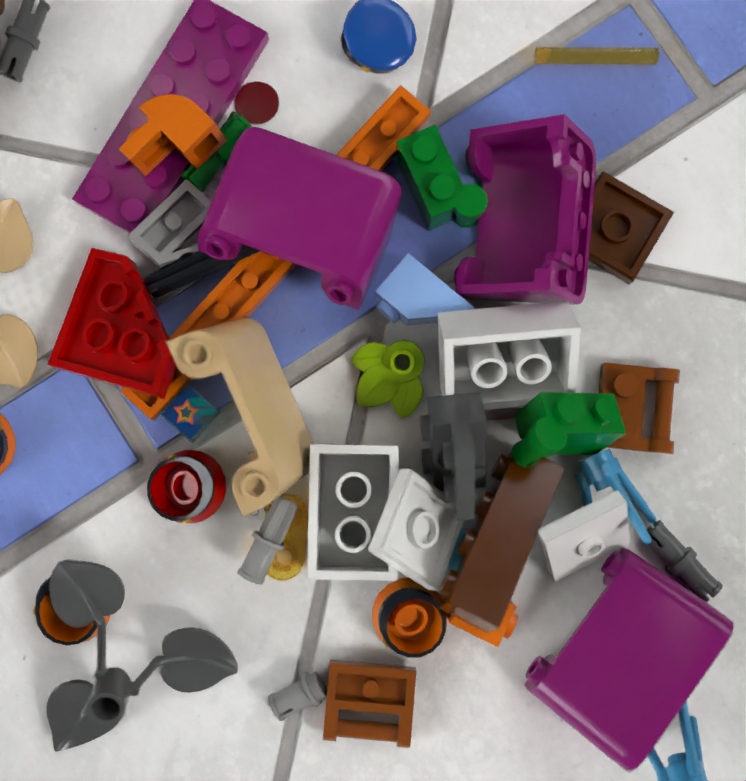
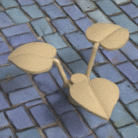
[0,198,38,388]

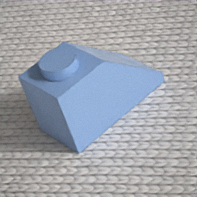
[375,253,474,326]

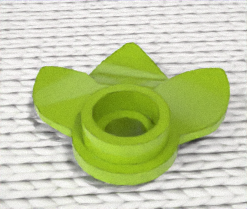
[351,340,425,418]

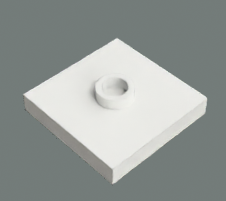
[368,469,464,591]
[538,491,630,582]

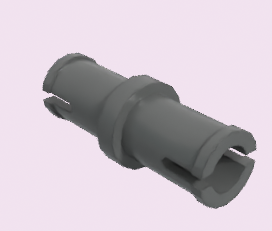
[0,0,51,83]
[640,520,723,602]

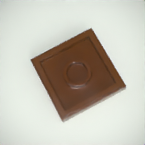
[588,171,674,285]

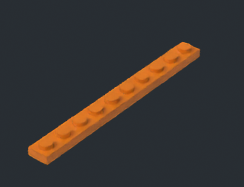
[120,85,431,420]

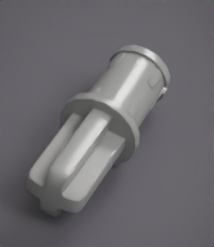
[237,496,298,585]

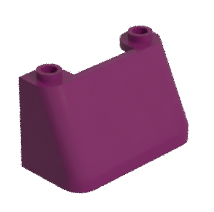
[454,114,596,305]
[198,127,402,310]
[524,548,734,772]

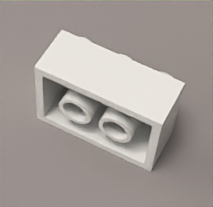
[438,301,581,410]
[307,444,399,581]

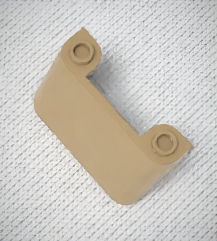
[167,318,314,516]

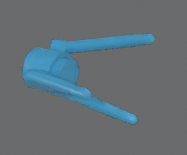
[574,448,656,544]
[648,701,708,781]

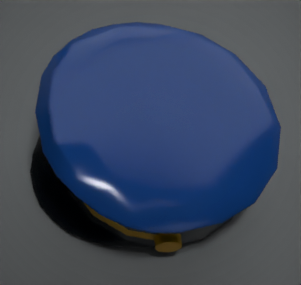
[341,0,417,74]

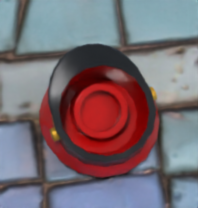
[147,450,226,524]

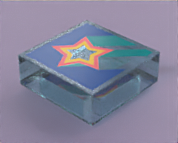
[159,383,221,443]

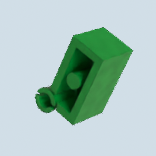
[395,125,488,231]
[511,392,626,468]

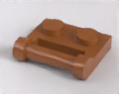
[598,363,680,454]
[323,660,416,748]

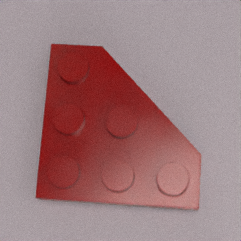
[47,248,176,399]

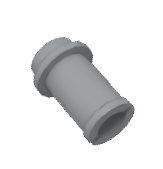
[269,672,327,721]

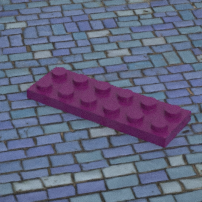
[72,0,269,234]

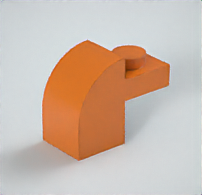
[119,94,227,177]

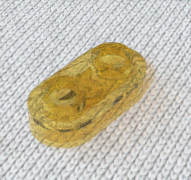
[265,493,309,581]

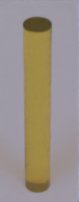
[534,47,659,65]

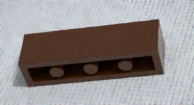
[438,452,565,633]

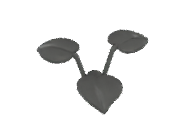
[46,560,238,752]

